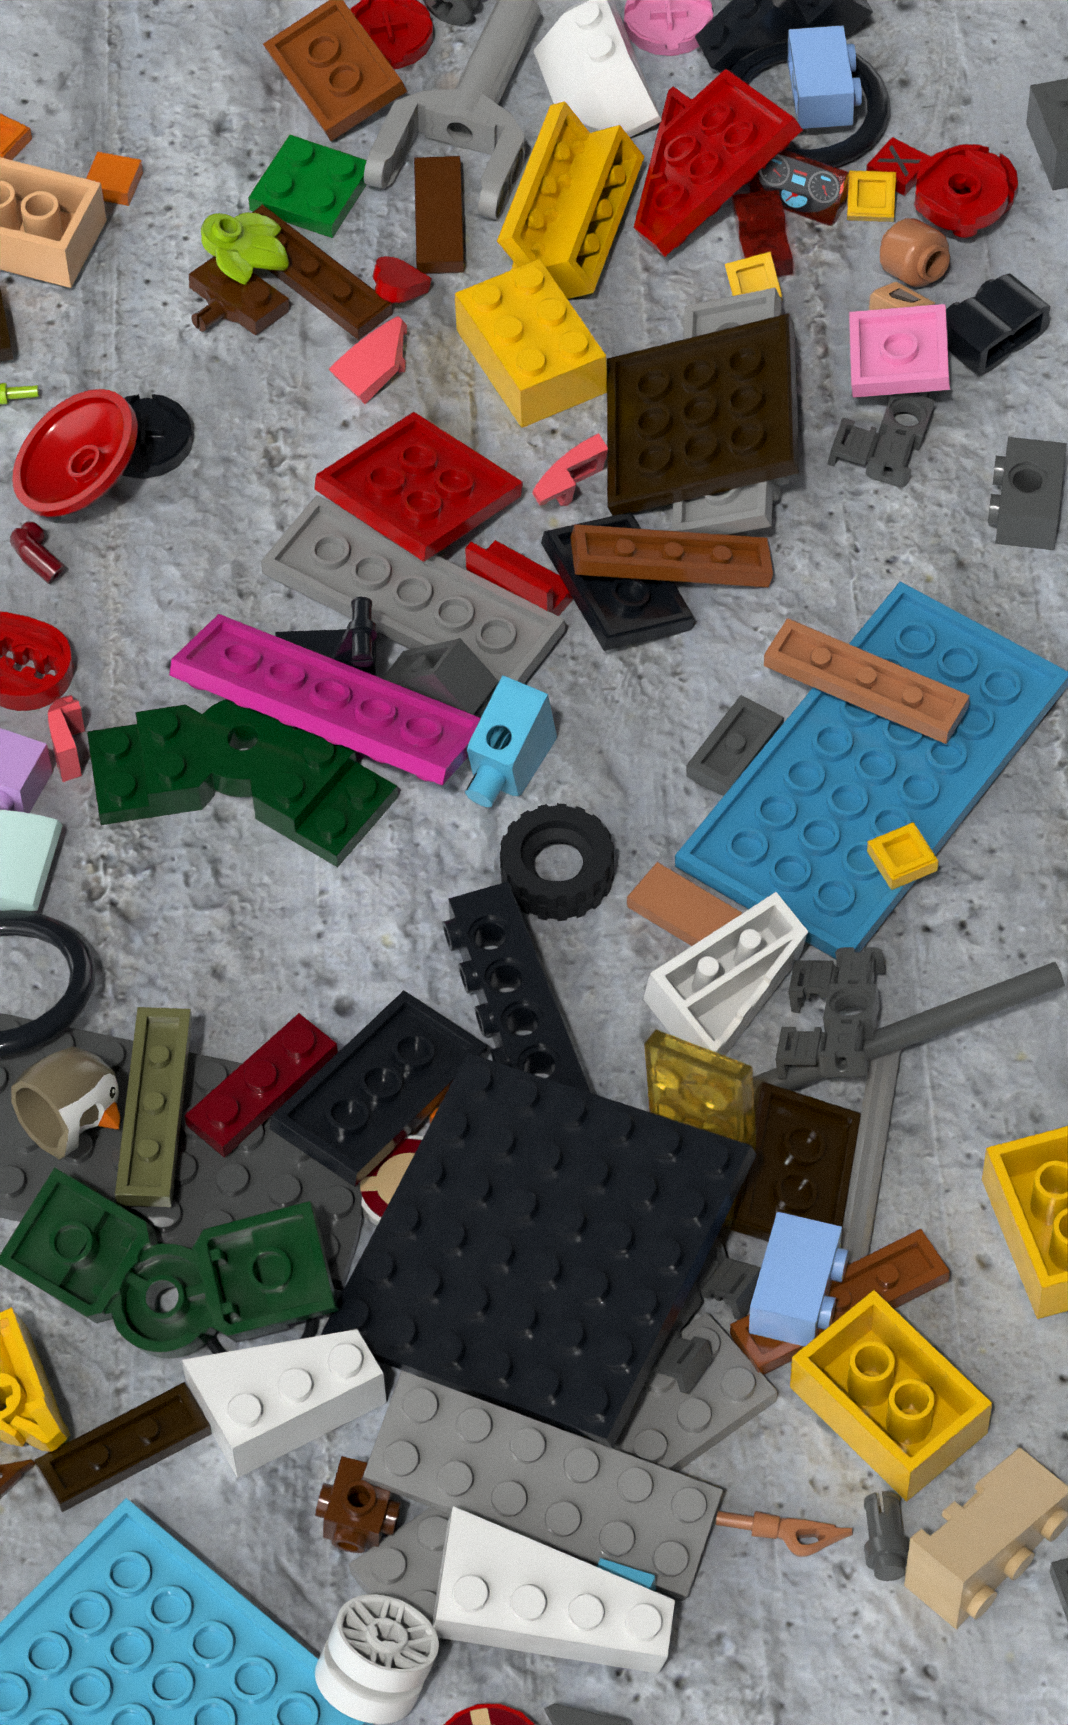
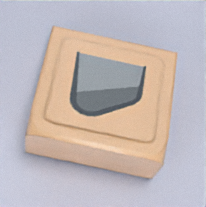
[869,282,935,310]

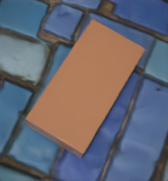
[627,862,742,946]

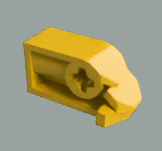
[0,1307,71,1452]

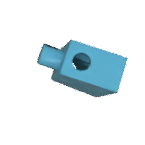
[465,675,557,807]

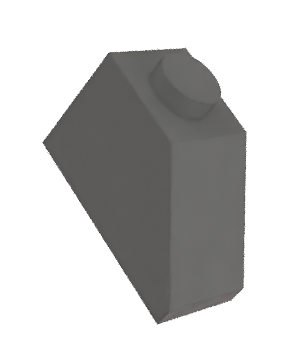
[382,638,498,716]

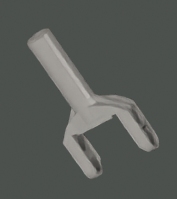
[364,0,540,220]

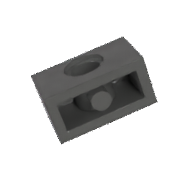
[988,437,1067,550]

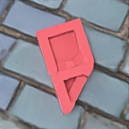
[329,316,407,404]
[532,433,608,506]
[48,695,85,782]

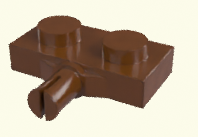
[189,256,289,336]

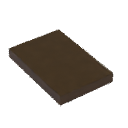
[730,1081,861,1242]

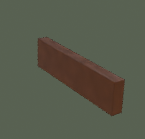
[252,205,393,340]

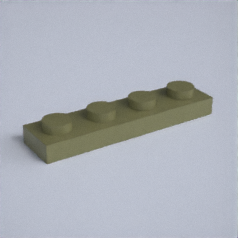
[115,1007,192,1207]

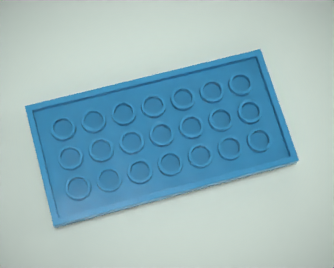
[675,581,1068,959]

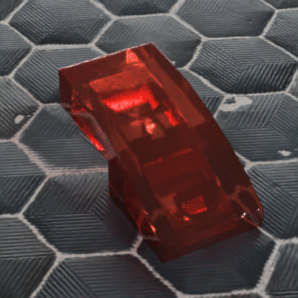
[732,190,793,276]

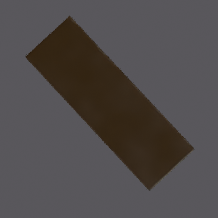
[35,1382,212,1512]

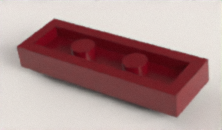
[184,1013,338,1158]

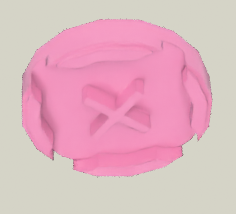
[624,0,714,56]

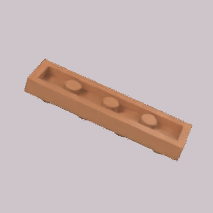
[764,618,970,744]

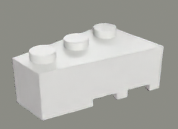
[643,892,808,1079]
[182,1329,387,1478]

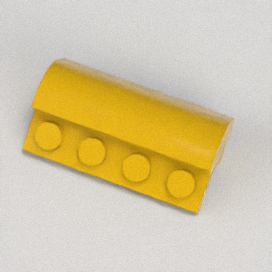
[497,101,645,299]

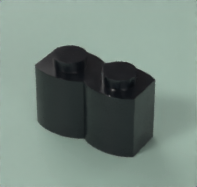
[946,273,1050,375]

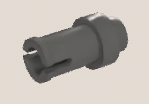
[864,1491,909,1581]

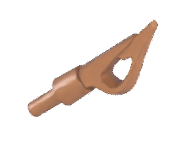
[715,1511,853,1557]

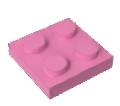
[849,304,950,398]

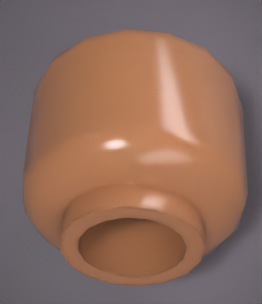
[880,218,950,287]

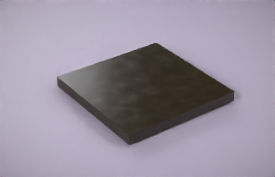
[607,313,799,516]

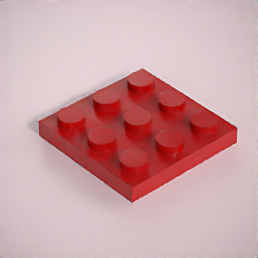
[314,412,523,562]

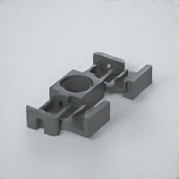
[827,391,935,487]
[775,947,885,1079]
[651,1240,761,1394]

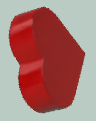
[372,256,432,303]

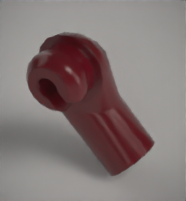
[10,521,65,584]

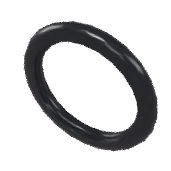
[730,40,890,170]
[0,910,96,1058]

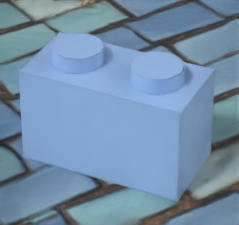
[787,25,862,129]
[749,1212,849,1346]

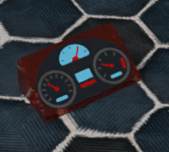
[750,150,849,226]

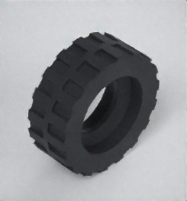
[500,803,614,921]

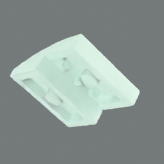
[0,810,63,911]

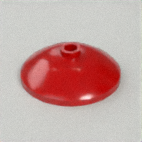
[12,389,138,517]

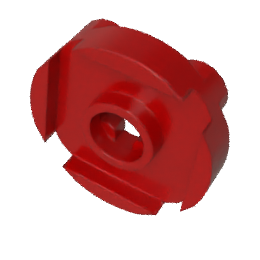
[914,149,1009,238]

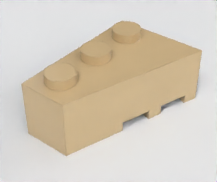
[904,1447,1068,1630]

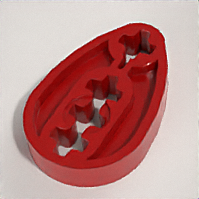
[0,611,74,711]

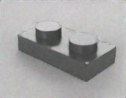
[686,695,784,796]

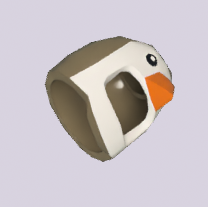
[11,1047,121,1160]

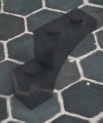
[695,0,873,73]

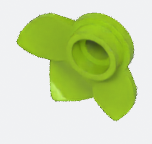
[201,212,289,285]

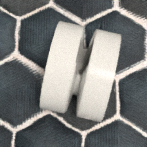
[315,1594,439,1724]

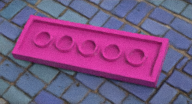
[169,614,481,786]

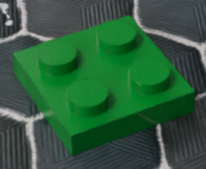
[248,135,367,238]

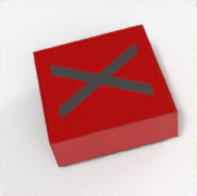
[866,137,931,196]

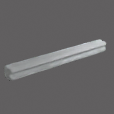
[840,1049,901,1265]

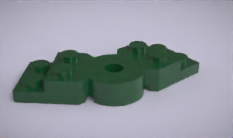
[87,699,398,868]
[0,1167,339,1359]

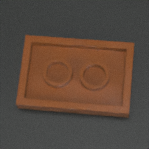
[263,0,407,141]

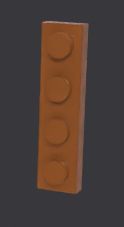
[571,524,773,587]
[730,1229,950,1375]

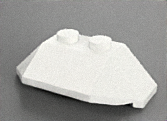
[533,0,662,137]

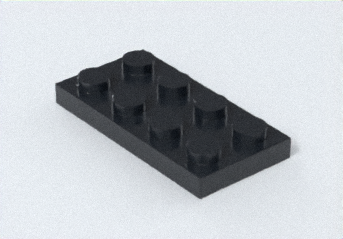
[270,990,488,1187]

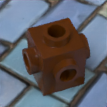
[315,1456,401,1553]

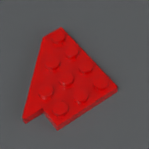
[633,69,803,257]

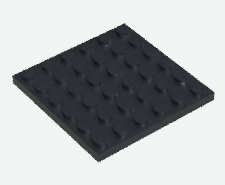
[321,1053,756,1448]

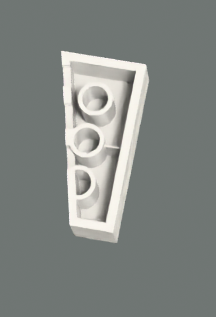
[432,1506,675,1674]

